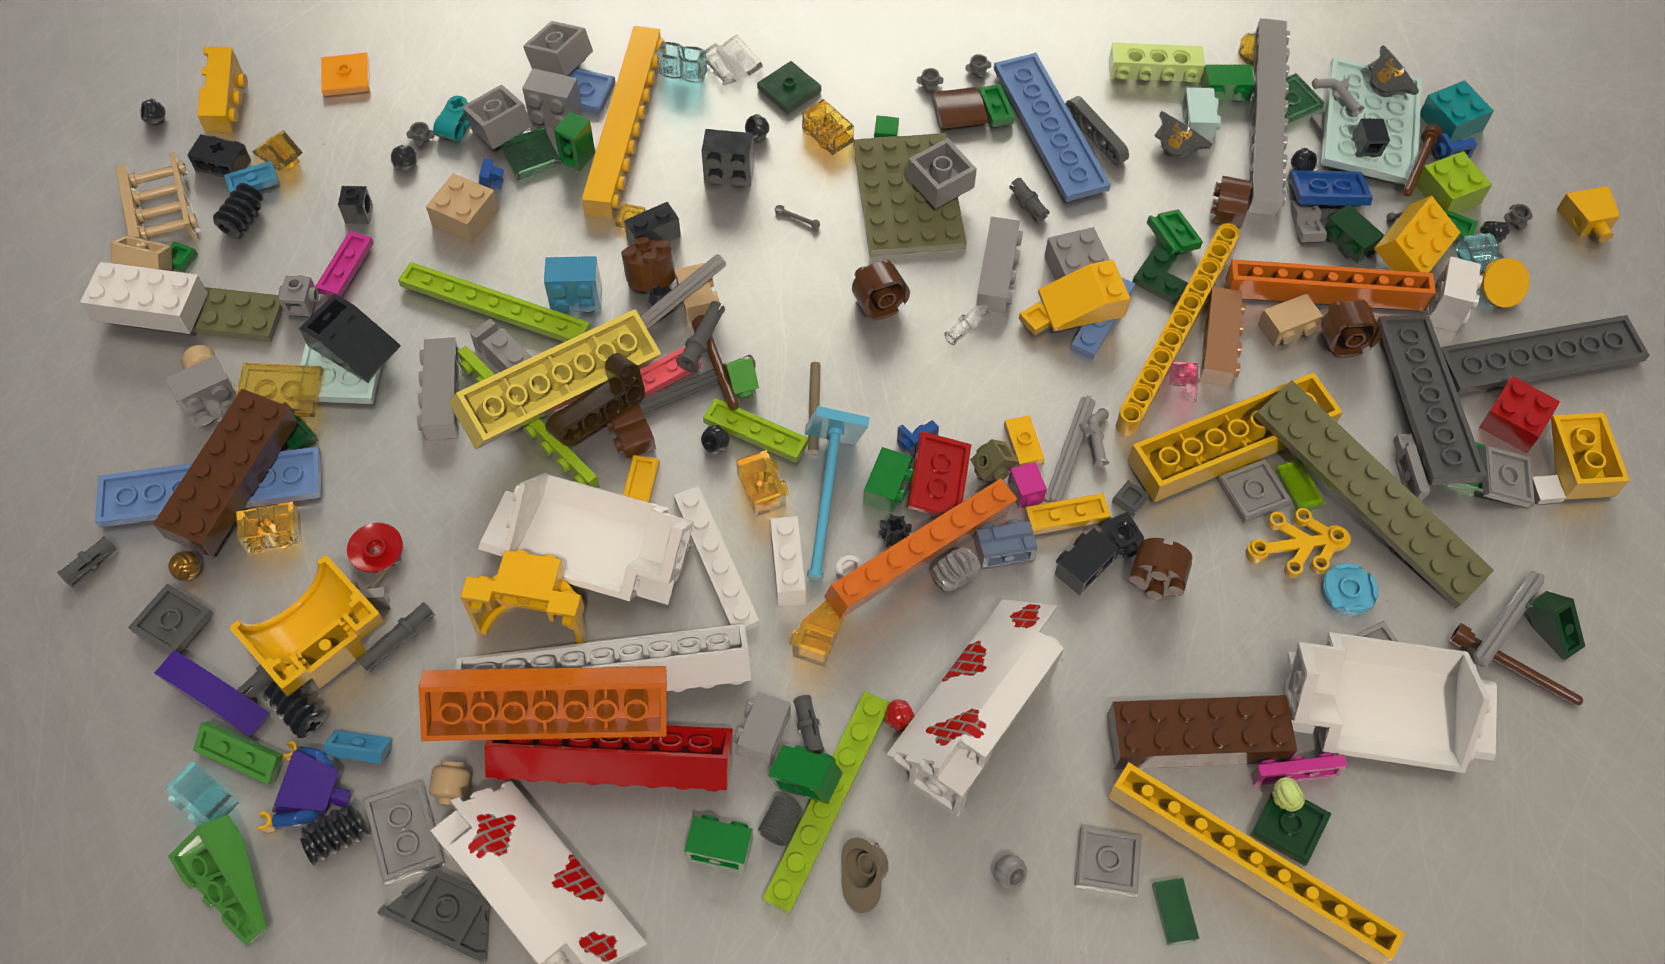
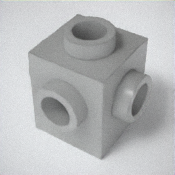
[279,275,319,316]

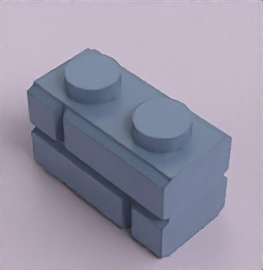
[974,519,1038,568]

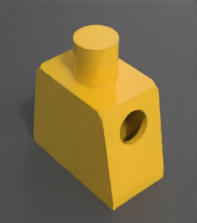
[1557,186,1620,242]

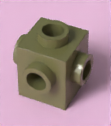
[970,439,1019,482]

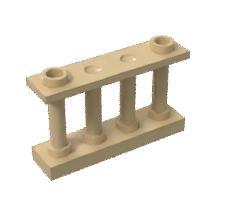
[116,152,199,241]

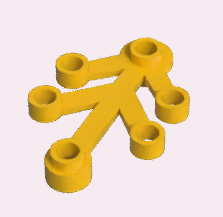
[1245,508,1351,578]

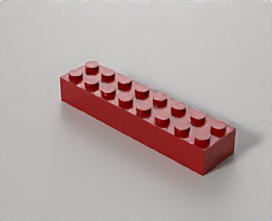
[484,725,733,792]

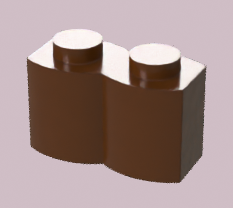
[1210,176,1251,227]
[605,404,656,460]

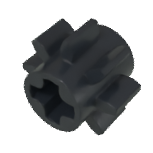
[878,514,912,547]

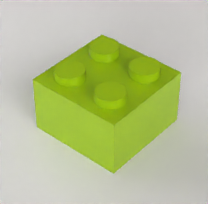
[1416,151,1492,213]

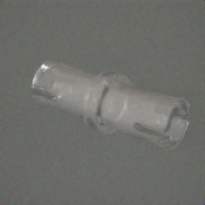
[944,302,990,345]

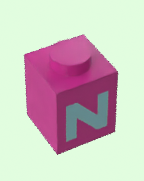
[1008,462,1047,509]

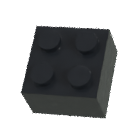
[701,129,755,187]

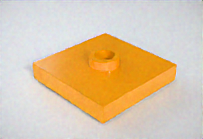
[321,52,370,96]

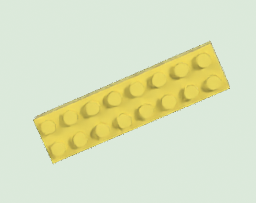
[449,309,661,449]

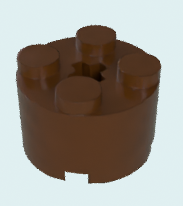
[621,237,676,291]
[852,259,910,320]
[1321,300,1381,358]
[1129,538,1193,600]

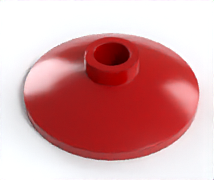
[347,523,403,573]

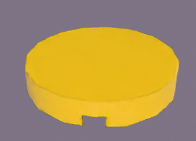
[1479,258,1530,308]

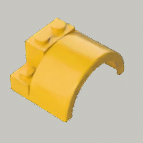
[460,550,587,644]
[230,555,384,697]

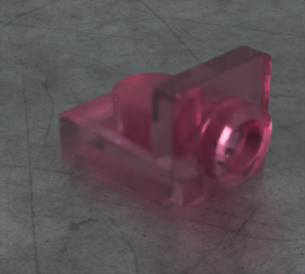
[1169,362,1199,402]

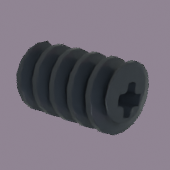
[213,183,264,238]
[263,681,328,739]
[300,804,371,866]

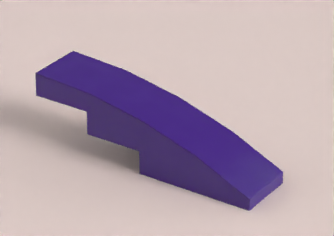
[154,650,270,738]

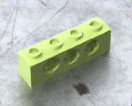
[1109,42,1205,83]

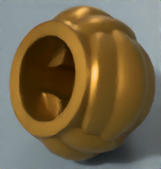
[168,551,201,582]

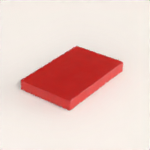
[906,431,972,517]

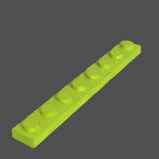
[398,262,591,342]
[457,345,600,488]
[762,691,890,915]

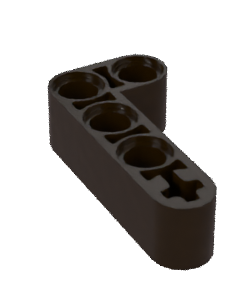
[545,353,645,446]

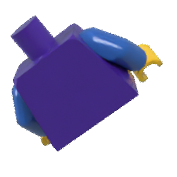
[256,741,351,833]

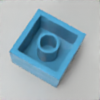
[544,256,602,313]

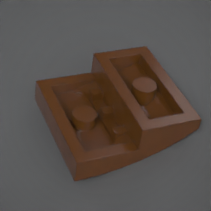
[932,87,988,129]

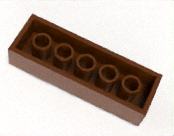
[153,389,298,557]
[1107,695,1297,769]

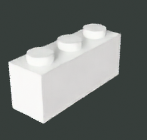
[770,516,806,607]

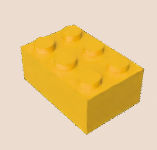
[1374,195,1461,273]

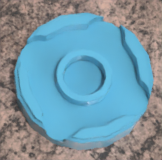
[1321,563,1378,617]

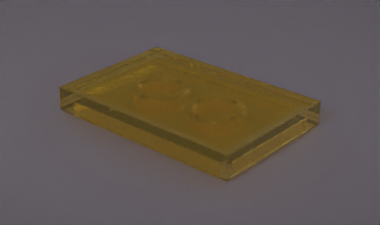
[236,363,324,417]

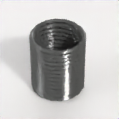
[758,796,803,846]

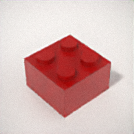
[1479,376,1561,453]

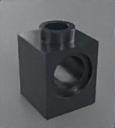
[338,186,373,224]
[1100,512,1145,560]

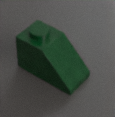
[1526,591,1585,660]

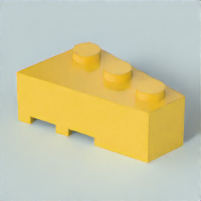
[197,47,248,132]

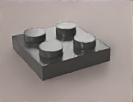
[128,584,214,655]

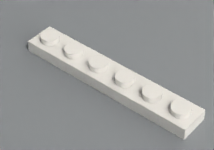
[674,486,760,631]

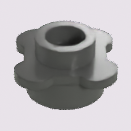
[965,54,992,77]
[916,68,944,91]
[406,122,435,146]
[1504,204,1533,229]

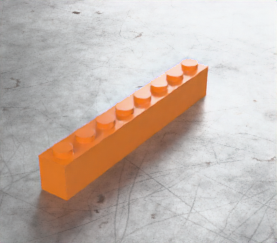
[1225,259,1436,311]
[824,478,1017,619]

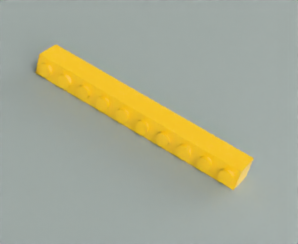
[582,26,665,218]
[1108,762,1406,964]

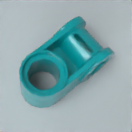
[433,95,469,142]

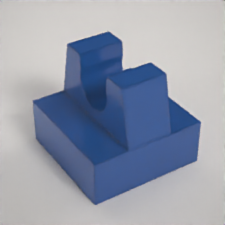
[479,158,504,189]

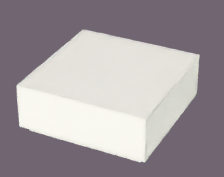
[1532,475,1566,504]

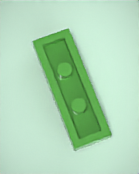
[193,721,283,784]

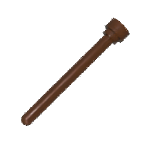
[1402,124,1443,197]
[692,315,739,410]
[1449,623,1583,706]

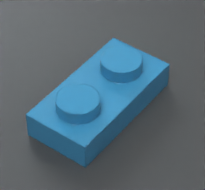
[224,161,280,194]
[323,729,392,764]

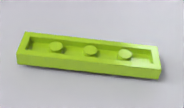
[703,398,808,463]

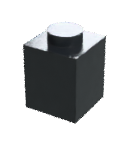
[1352,118,1390,156]

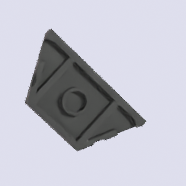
[377,868,490,964]

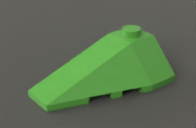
[168,814,267,946]

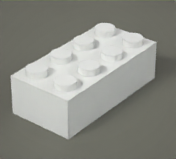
[80,262,208,334]

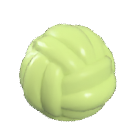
[1272,778,1306,811]

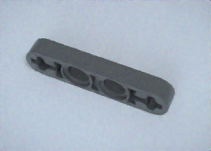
[1065,96,1129,165]

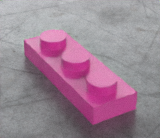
[315,231,374,297]
[1251,753,1348,786]

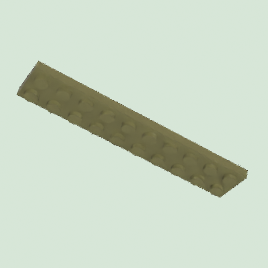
[1254,380,1494,608]

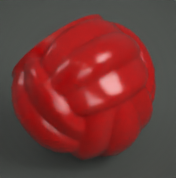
[885,699,915,732]

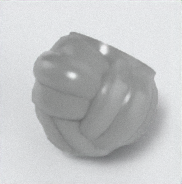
[994,855,1027,888]

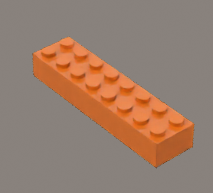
[418,666,667,741]

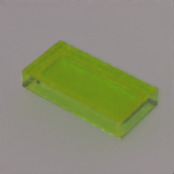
[1275,460,1325,511]

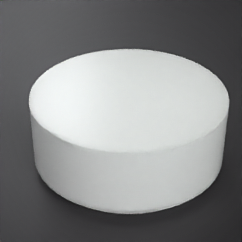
[836,555,863,579]

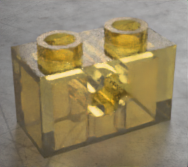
[802,99,854,155]
[736,450,789,517]
[237,502,302,553]

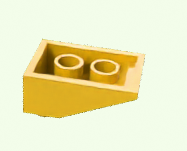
[1038,259,1131,331]
[1551,412,1630,500]

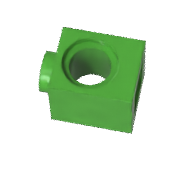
[723,357,759,398]

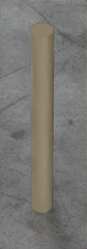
[808,362,821,455]

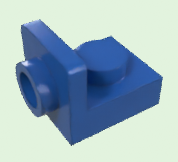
[1434,133,1478,160]
[897,420,939,457]

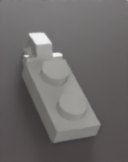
[1393,434,1430,502]

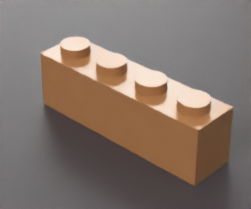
[1199,287,1246,387]

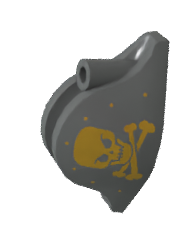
[1368,45,1419,95]
[1154,110,1213,158]

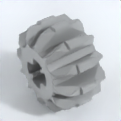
[932,547,981,591]

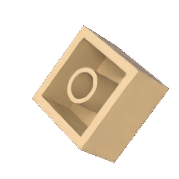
[426,173,499,243]

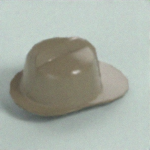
[841,837,889,913]

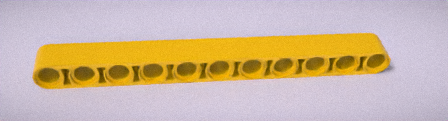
[1115,223,1240,436]

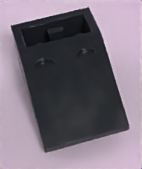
[299,293,401,382]

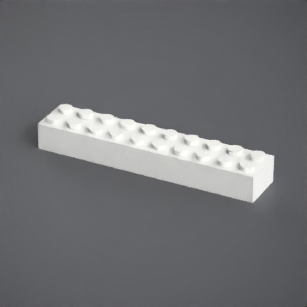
[455,624,752,692]

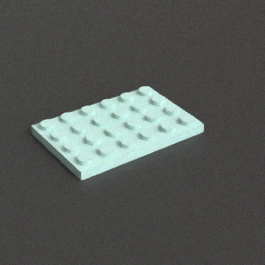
[1321,57,1422,185]

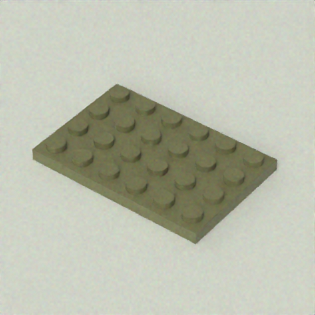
[853,133,966,256]

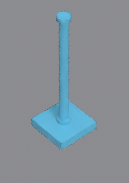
[805,406,870,581]

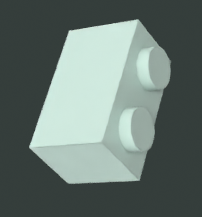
[1181,87,1221,139]

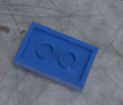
[1289,170,1373,207]

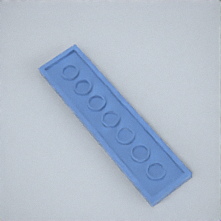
[994,52,1111,202]
[95,447,322,528]

